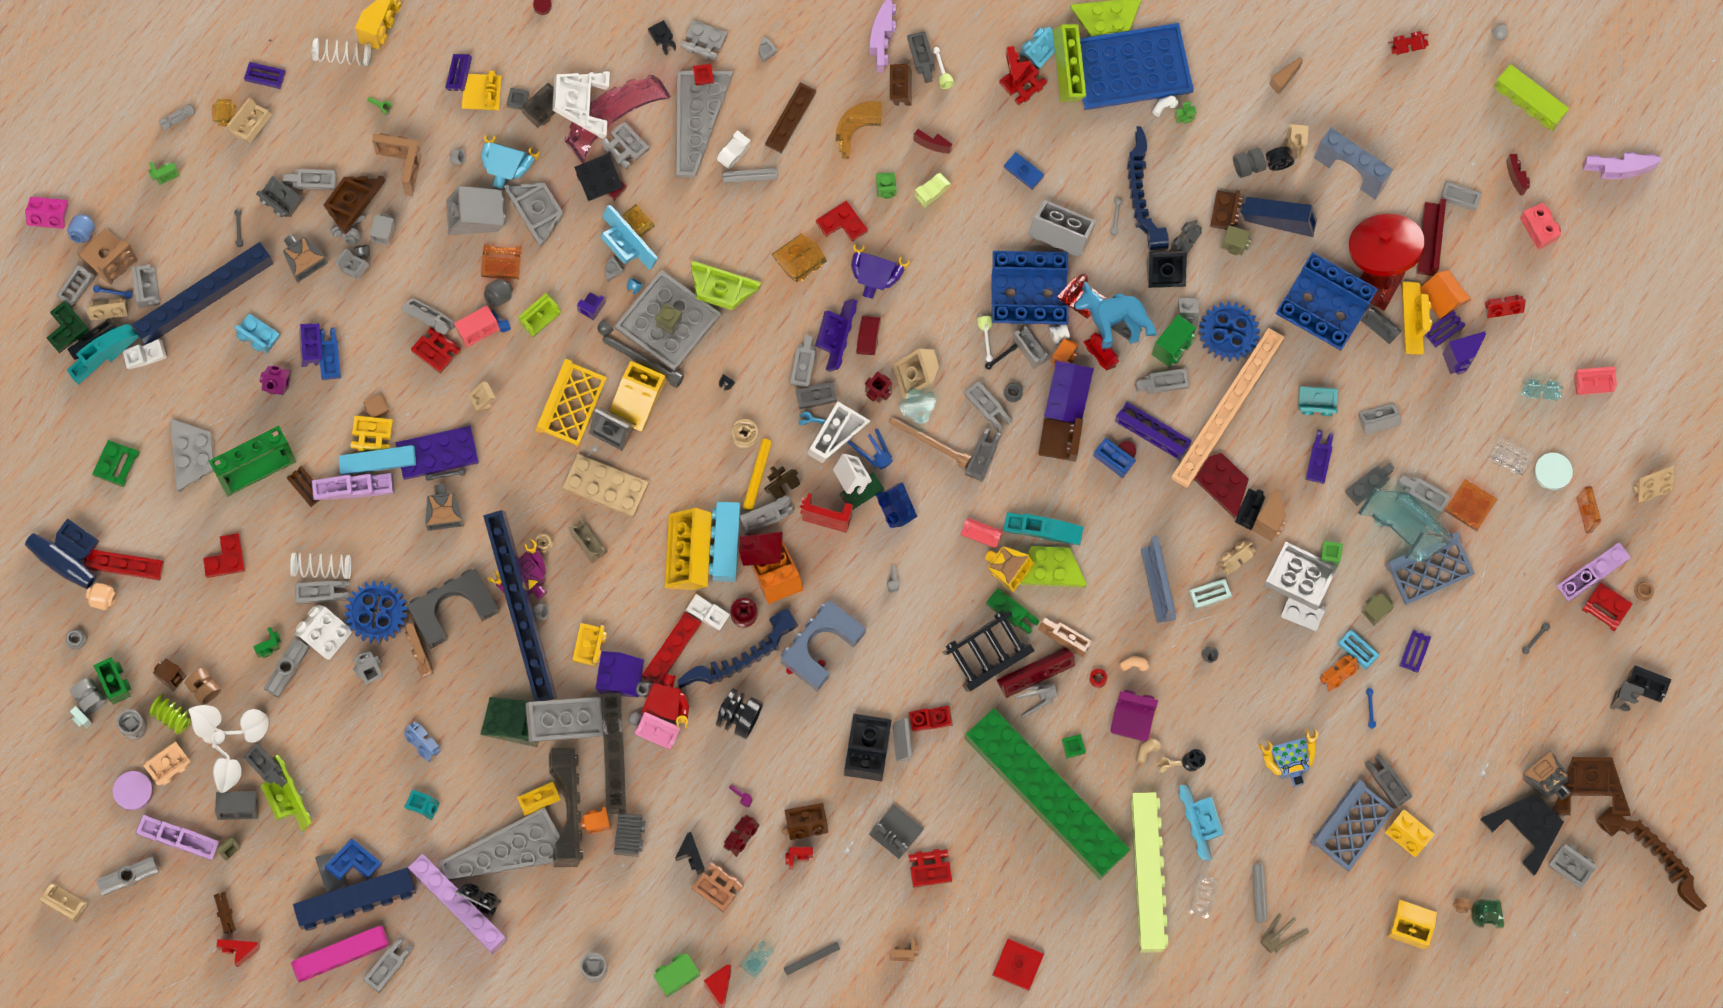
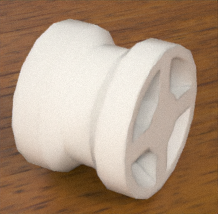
[1049,325,1070,344]

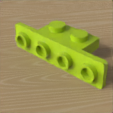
[261,755,311,831]

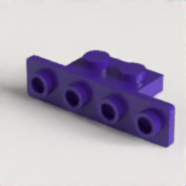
[815,299,857,372]

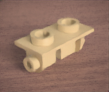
[86,298,128,320]
[1216,541,1256,575]

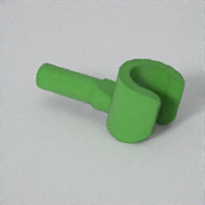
[367,97,392,115]

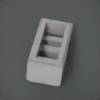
[56,265,96,307]

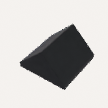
[1146,251,1187,288]

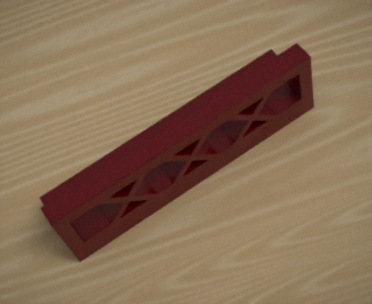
[1417,199,1446,276]
[997,648,1075,698]

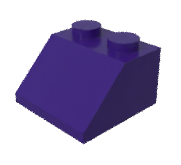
[1443,331,1486,375]
[595,651,644,698]

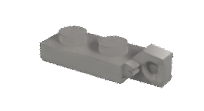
[283,169,336,190]
[790,335,816,388]
[1135,369,1190,394]
[1397,475,1451,514]

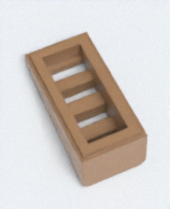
[1270,57,1303,94]

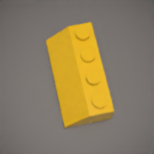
[664,508,712,590]

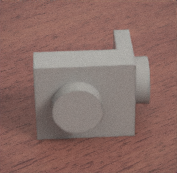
[335,248,369,280]
[1178,298,1199,327]

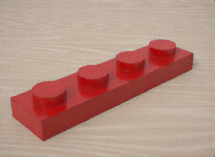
[642,612,701,684]

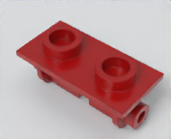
[1388,31,1429,55]
[1485,295,1526,318]
[1083,332,1119,371]

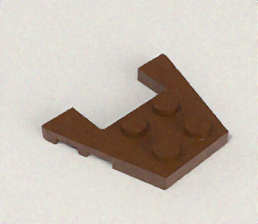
[1553,757,1631,816]

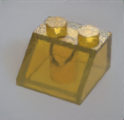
[772,233,827,282]

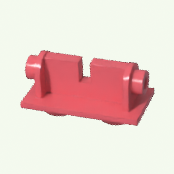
[960,517,1003,548]

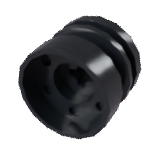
[716,688,763,739]

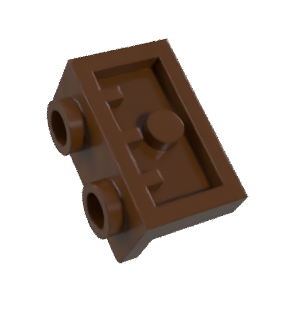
[1210,190,1243,230]
[785,803,828,840]

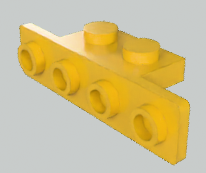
[1401,282,1432,355]

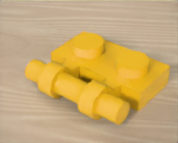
[351,416,393,451]

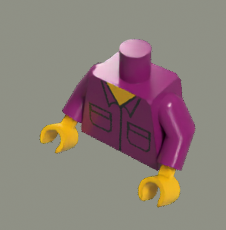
[488,539,547,600]

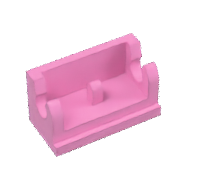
[634,712,680,750]

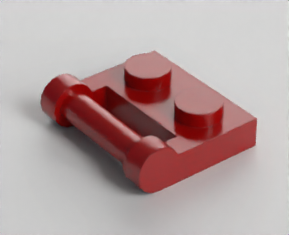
[1582,582,1633,632]

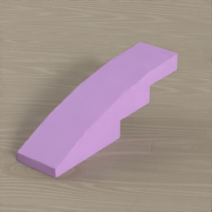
[312,473,394,500]
[135,815,219,860]

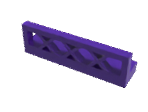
[1115,402,1192,460]

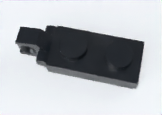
[67,318,117,360]

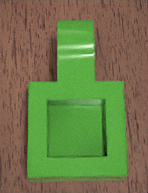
[1175,101,1197,124]

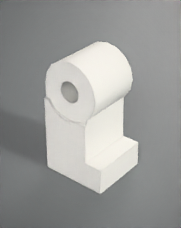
[717,130,750,169]

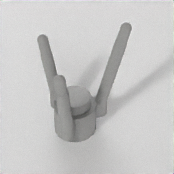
[1015,683,1057,718]

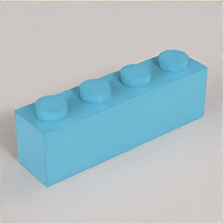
[709,502,740,582]

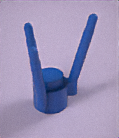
[848,428,893,470]

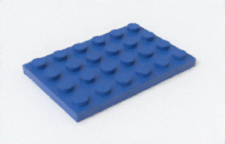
[1080,23,1194,110]

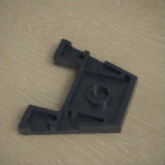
[1480,793,1564,876]

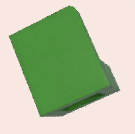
[1320,540,1343,566]

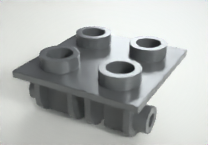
[869,805,924,859]

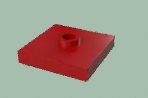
[992,939,1044,991]

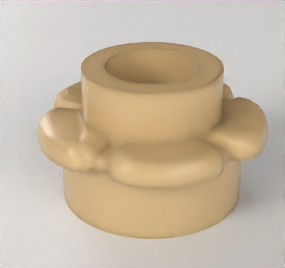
[535,534,553,553]

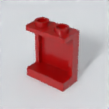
[800,493,853,533]

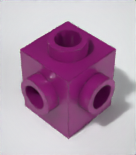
[259,365,291,395]

